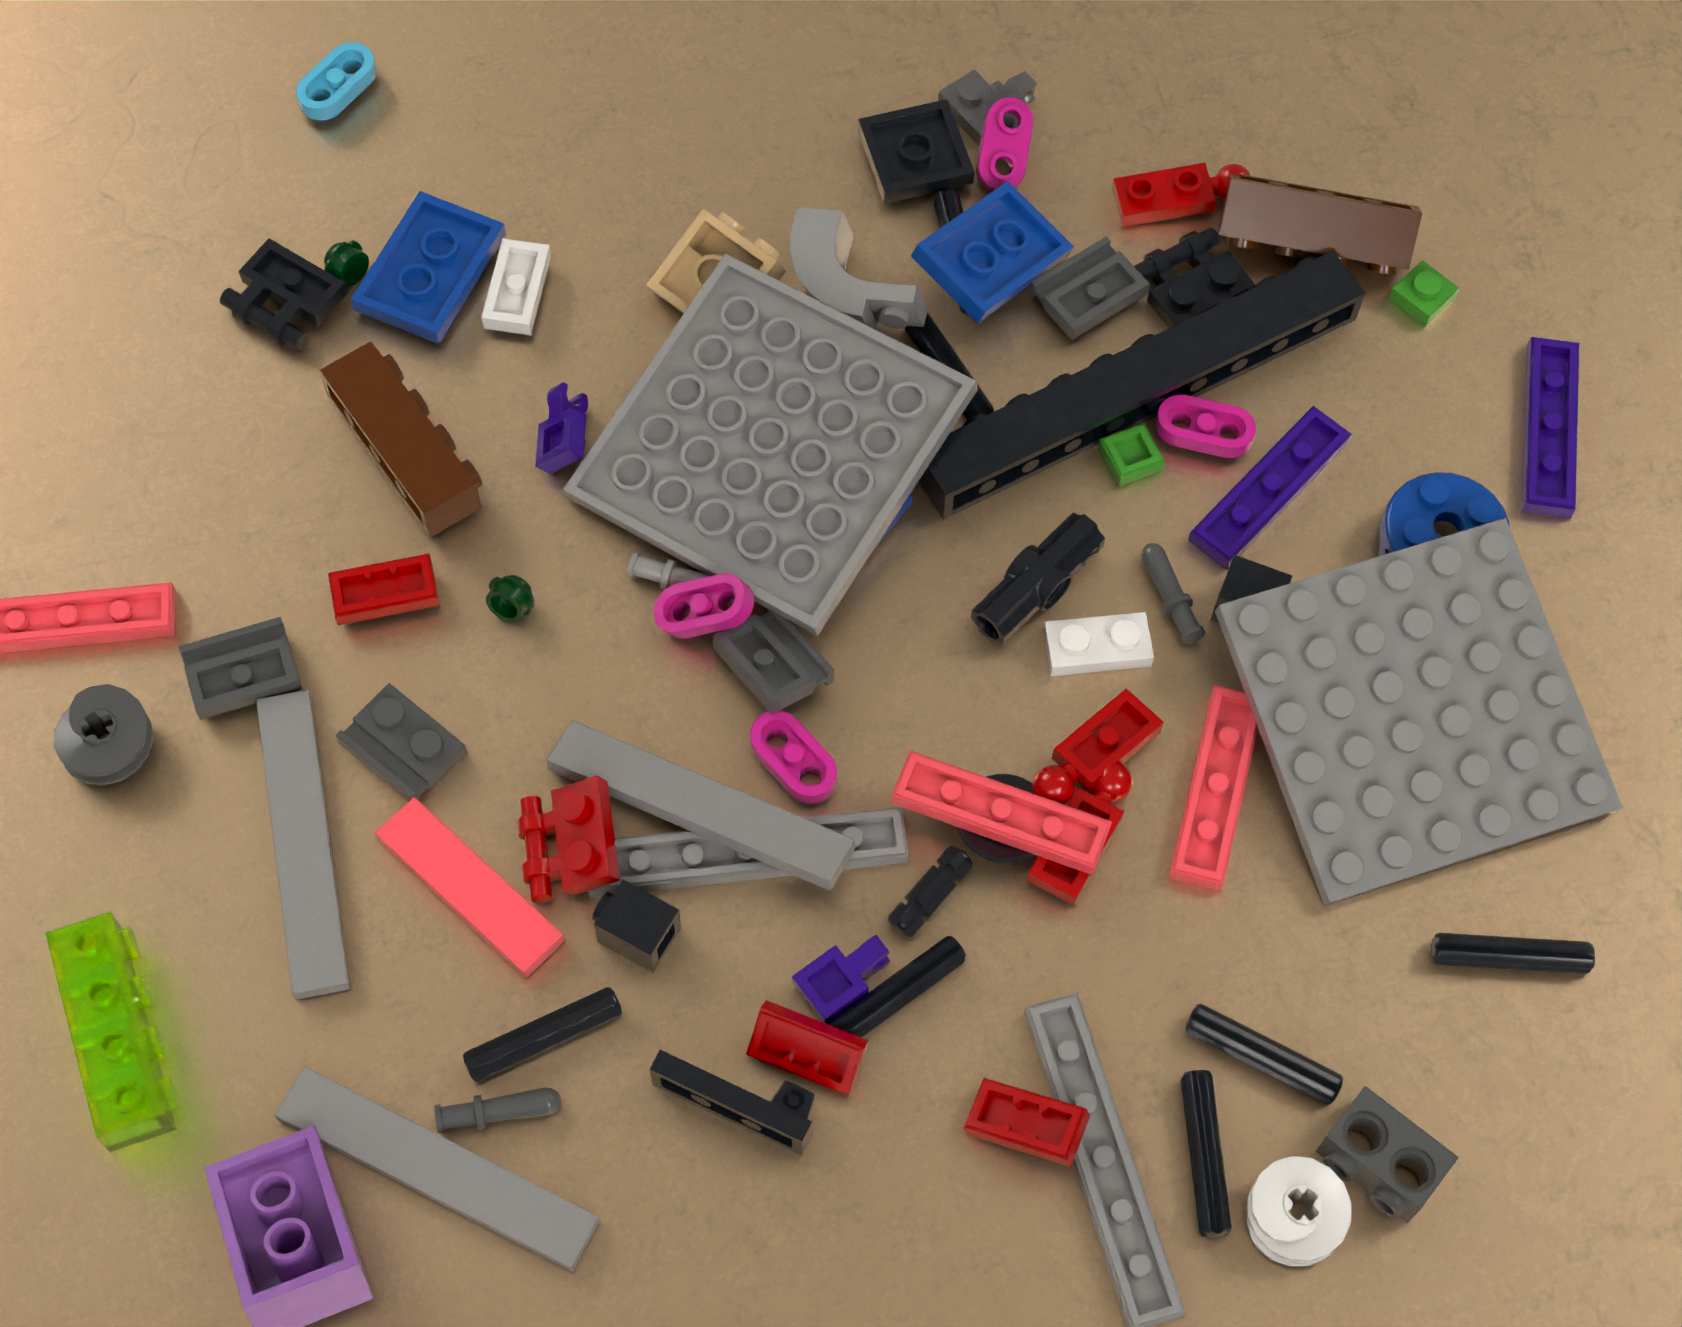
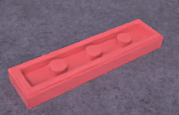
[0,583,176,653]
[1168,685,1258,891]
[891,750,1112,875]
[375,797,565,978]

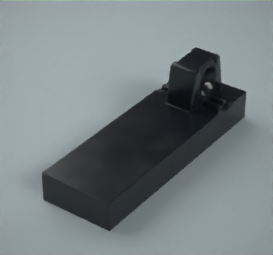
[650,1050,815,1156]

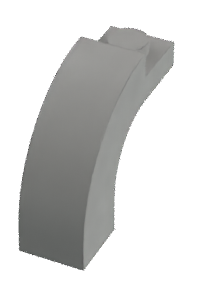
[790,207,928,330]

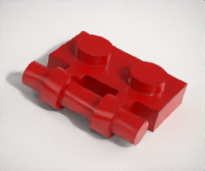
[517,775,620,903]

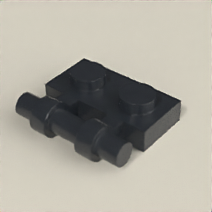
[1134,227,1255,329]
[220,238,348,350]

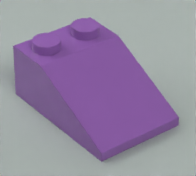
[204,1125,374,1327]

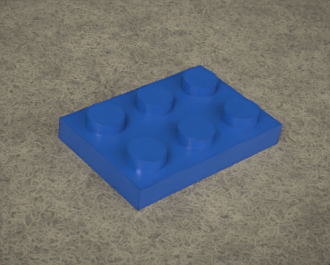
[911,181,1074,323]
[351,191,506,344]

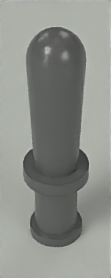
[1141,543,1205,644]
[434,1087,561,1133]

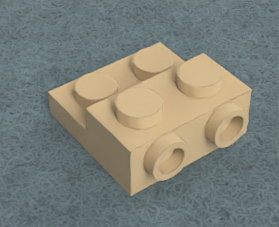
[646,208,786,314]

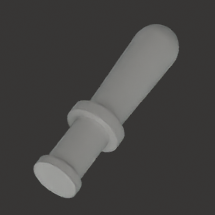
[627,552,735,604]

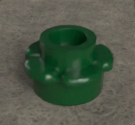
[324,240,369,287]
[486,575,535,622]

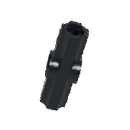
[971,512,1105,645]

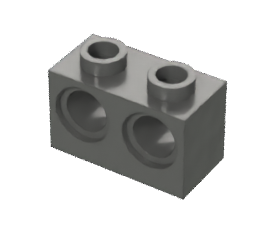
[1316,1086,1459,1223]

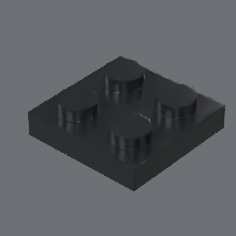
[858,99,975,204]

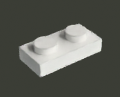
[481,238,551,335]
[1043,612,1154,677]

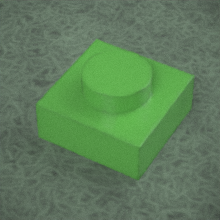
[1388,260,1460,327]

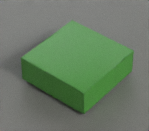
[1098,423,1165,487]

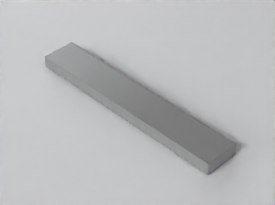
[256,690,351,1000]
[546,720,855,891]
[588,807,909,898]
[1024,993,1186,1327]
[274,1067,600,1272]

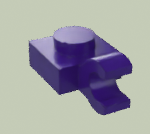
[535,382,588,474]
[792,935,890,1024]

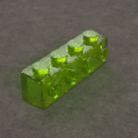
[45,911,180,1152]

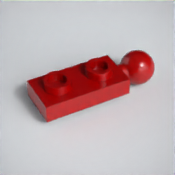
[1113,162,1251,227]
[1032,688,1164,804]
[1027,762,1133,906]

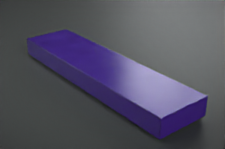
[1521,337,1579,518]
[1188,406,1352,570]

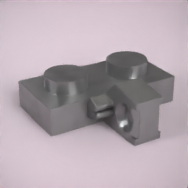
[938,70,1037,162]

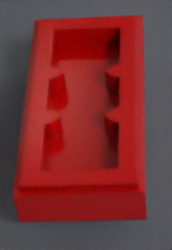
[328,553,440,626]
[746,1000,869,1096]
[963,1078,1090,1167]

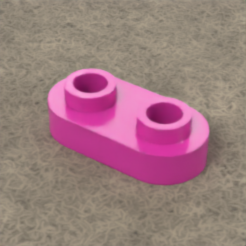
[976,97,1033,192]
[1156,395,1256,458]
[654,573,754,639]
[750,711,837,804]

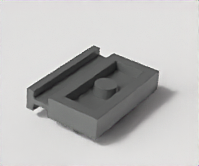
[1029,236,1149,341]
[713,609,834,715]
[179,617,302,720]
[336,683,467,802]

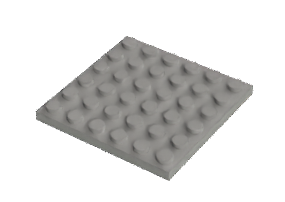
[563,253,978,636]
[1215,518,1623,906]

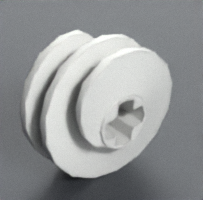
[1247,1156,1351,1267]

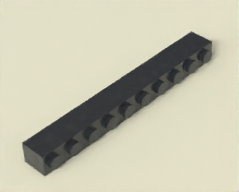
[918,251,1366,520]

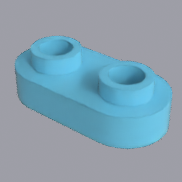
[296,42,376,121]

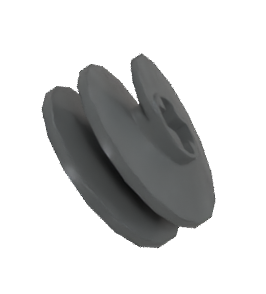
[54,684,153,786]

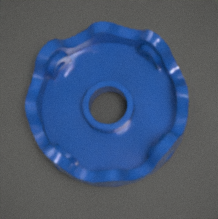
[1379,472,1510,556]

